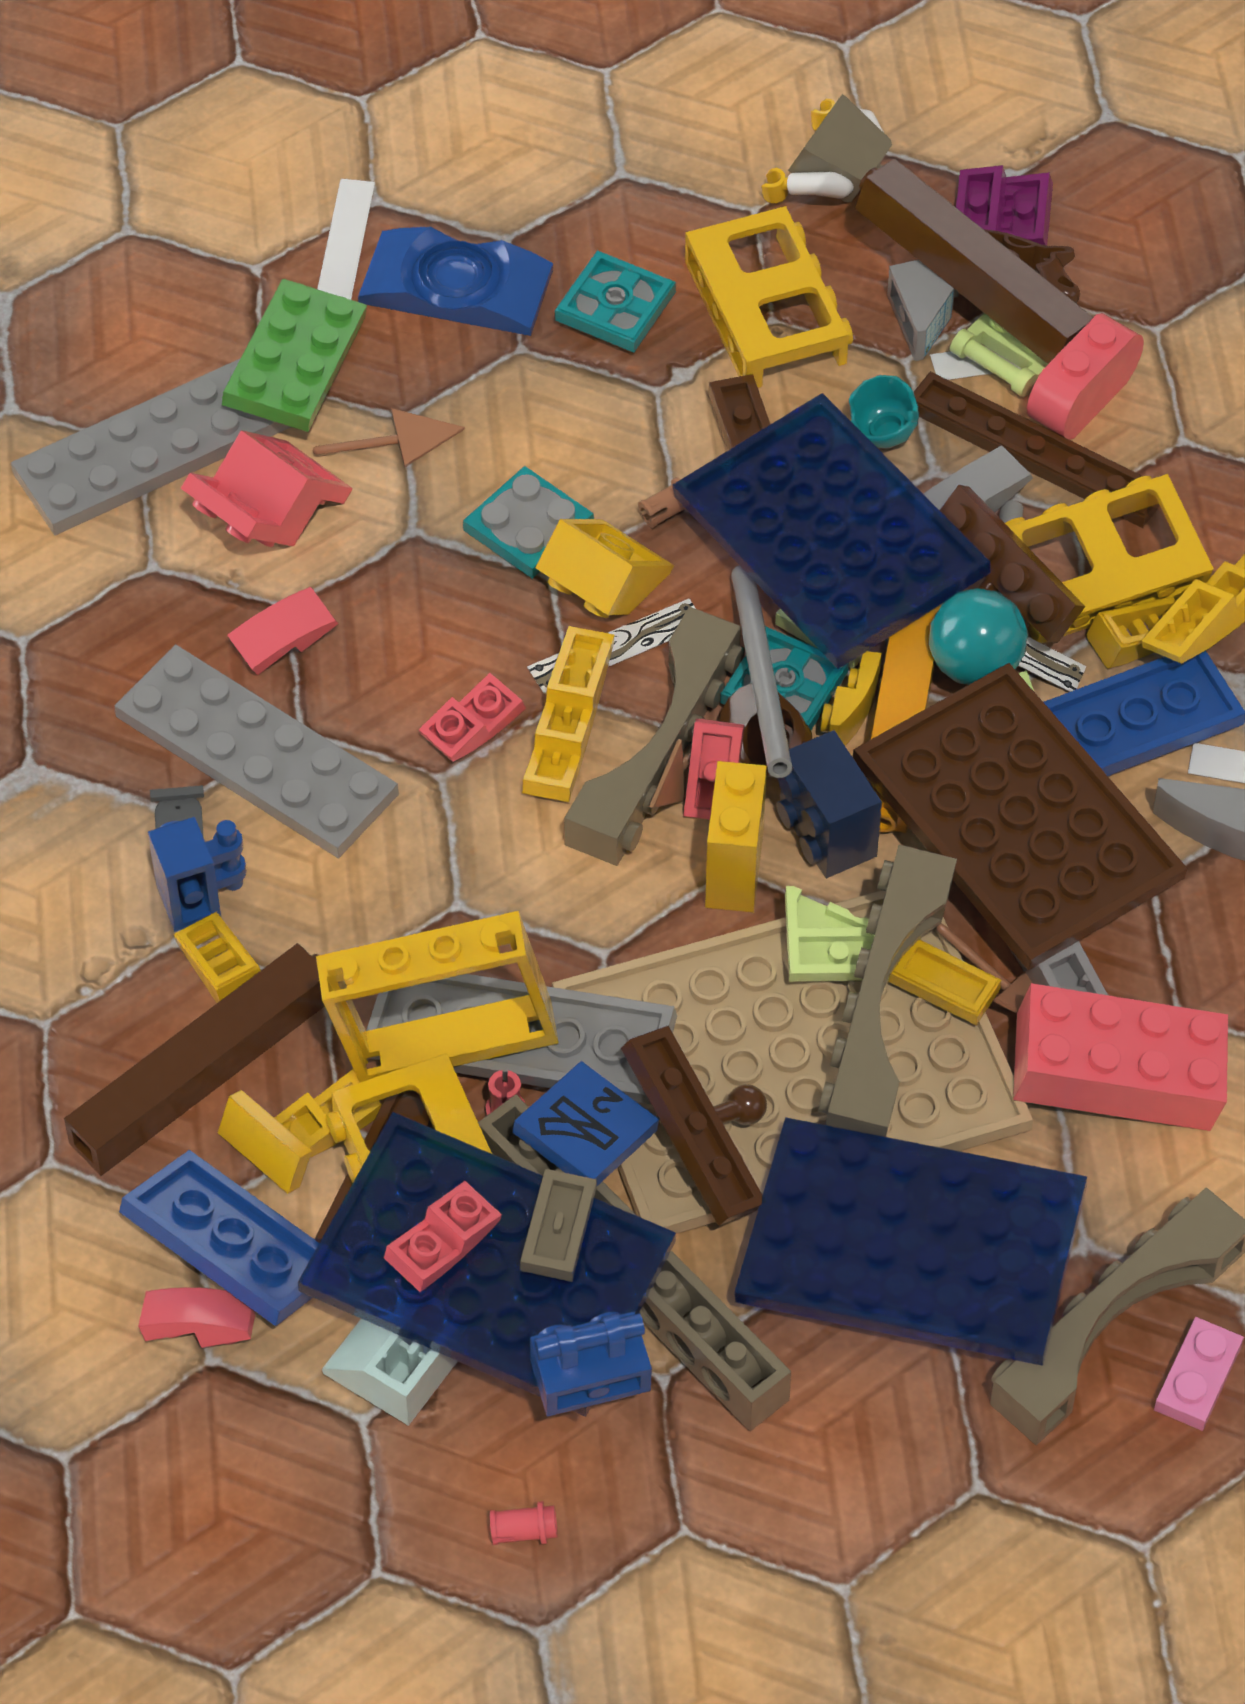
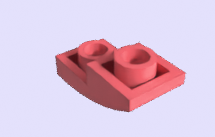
[227,587,338,675]
[419,673,526,762]
[384,1181,502,1292]
[138,1287,256,1348]

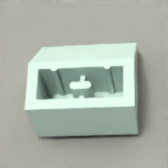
[322,1291,469,1426]

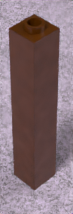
[855,159,1093,364]
[64,943,325,1176]

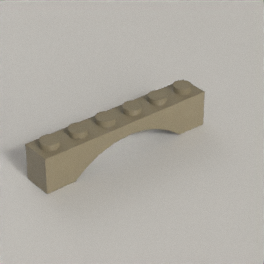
[564,606,745,866]
[818,844,957,1147]
[990,1187,1245,1445]

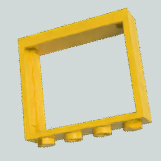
[316,911,559,1082]

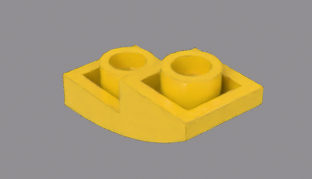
[821,651,882,746]

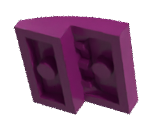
[956,165,1053,246]

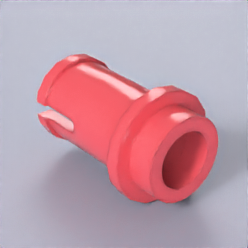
[485,1070,525,1115]
[490,1501,558,1545]

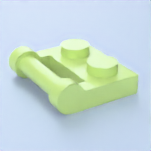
[950,313,1048,397]

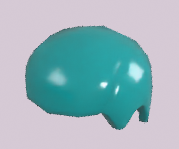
[849,375,919,449]

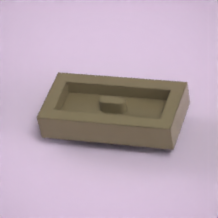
[520,1169,597,1282]

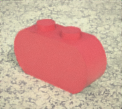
[1027,313,1144,440]

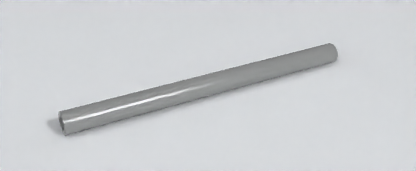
[731,565,792,778]

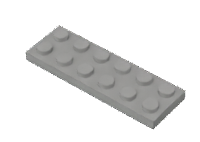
[11,358,291,536]
[114,644,399,859]
[366,974,677,1104]

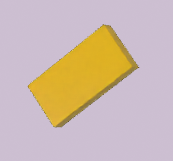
[889,939,1001,1026]
[217,1090,312,1194]

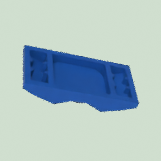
[358,227,553,336]

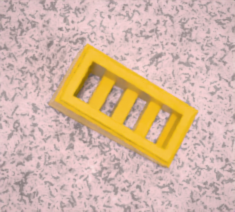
[1087,596,1176,669]
[173,912,261,1003]

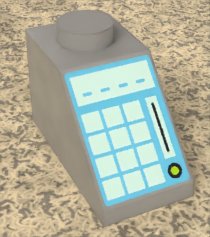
[887,260,959,361]

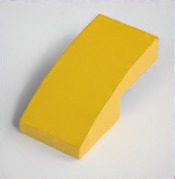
[274,1069,382,1157]

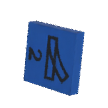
[513,1061,659,1187]

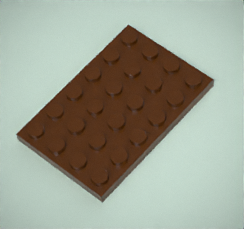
[853,663,1188,970]

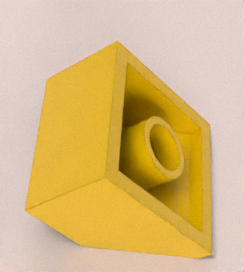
[535,519,674,618]

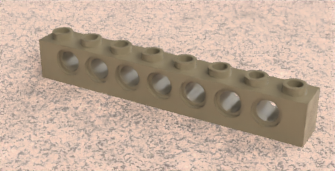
[478,1094,791,1431]

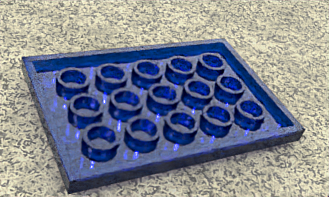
[672,393,991,669]
[298,1112,676,1417]
[734,1117,1087,1366]

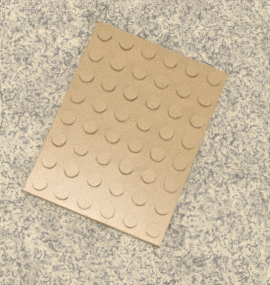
[552,890,1033,1238]

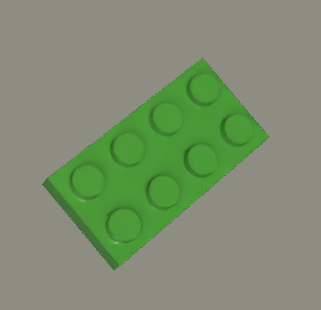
[222,279,367,432]

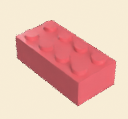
[1013,983,1228,1131]

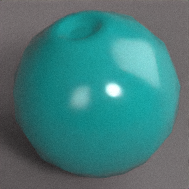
[929,588,1028,685]

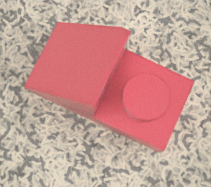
[684,718,744,820]

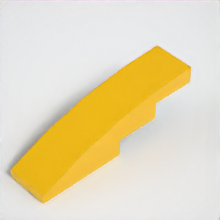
[1141,554,1245,664]
[522,626,615,802]

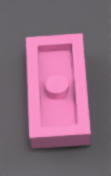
[1154,1316,1244,1431]

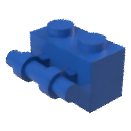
[148,817,247,932]
[530,1311,652,1417]

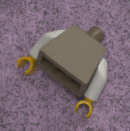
[761,94,892,203]

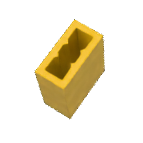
[705,761,767,913]

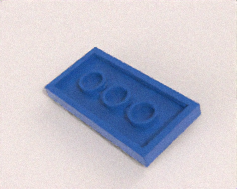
[1044,650,1245,776]
[119,1150,345,1326]

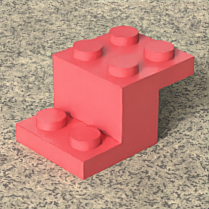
[180,430,353,547]

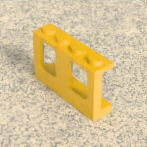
[685,206,853,388]
[1005,474,1214,644]
[326,1053,522,1286]

